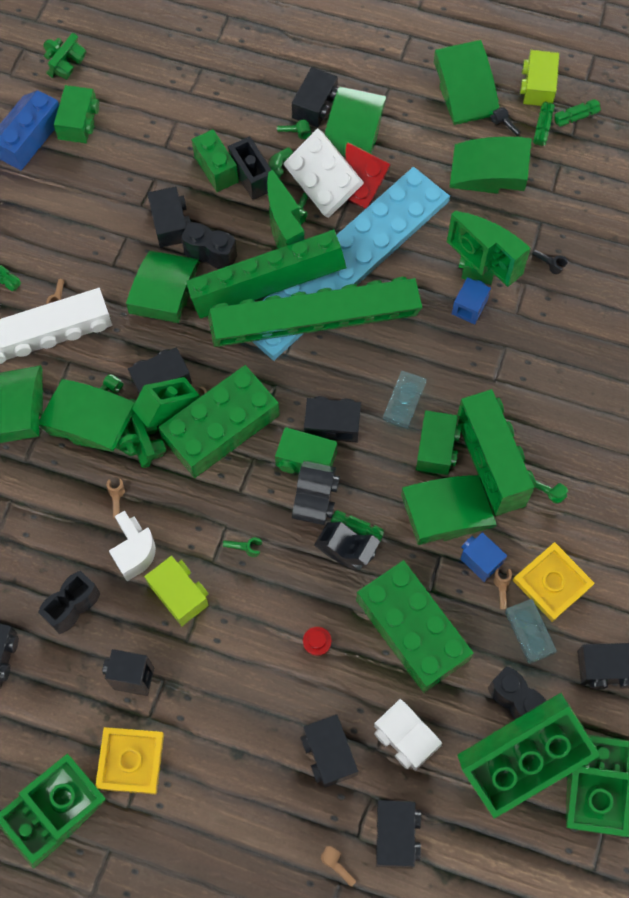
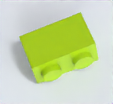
[520,50,559,106]
[144,556,209,627]

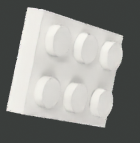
[283,128,364,218]

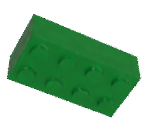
[158,365,280,479]
[457,389,536,516]
[356,560,474,693]
[457,693,601,819]

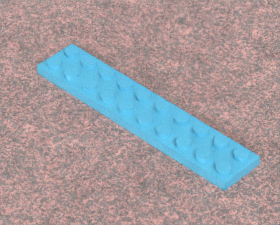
[252,167,450,361]

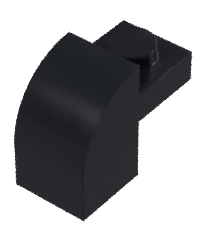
[314,522,380,571]

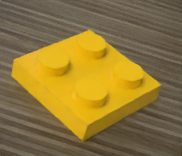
[513,542,595,622]
[96,727,164,795]

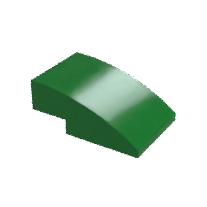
[434,40,499,125]
[325,87,386,160]
[449,137,532,194]
[267,170,305,249]
[447,211,531,287]
[126,250,199,323]
[0,366,43,443]
[39,379,135,452]
[401,475,497,546]
[566,734,629,837]
[0,753,106,869]

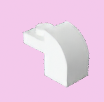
[109,511,156,581]

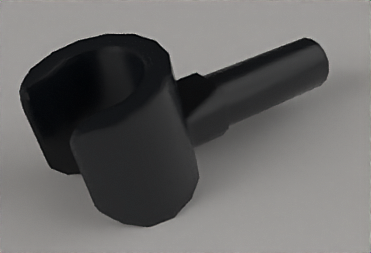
[491,107,521,137]
[532,250,568,275]

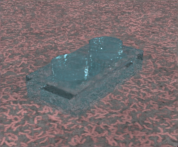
[383,371,427,429]
[505,599,557,664]

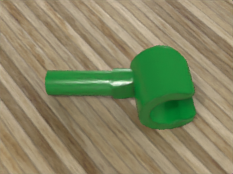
[277,120,311,139]
[298,193,308,225]
[100,374,124,394]
[534,480,568,504]
[223,537,262,557]

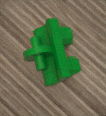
[43,32,86,80]
[117,413,166,468]

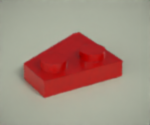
[346,143,390,209]

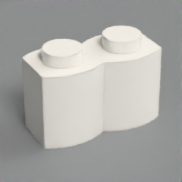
[374,699,442,771]

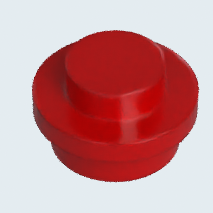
[303,627,332,656]

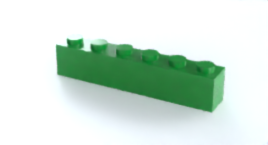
[186,230,347,319]

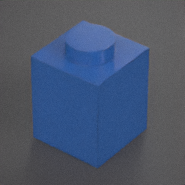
[452,277,491,325]
[460,532,507,582]

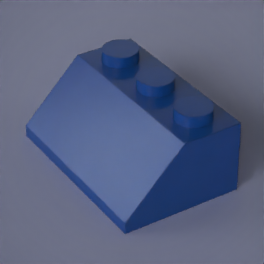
[0,90,59,171]

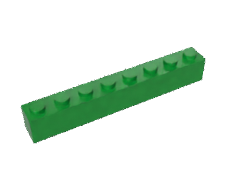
[208,277,422,347]

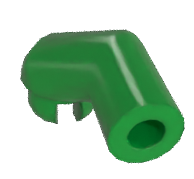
[268,147,293,178]

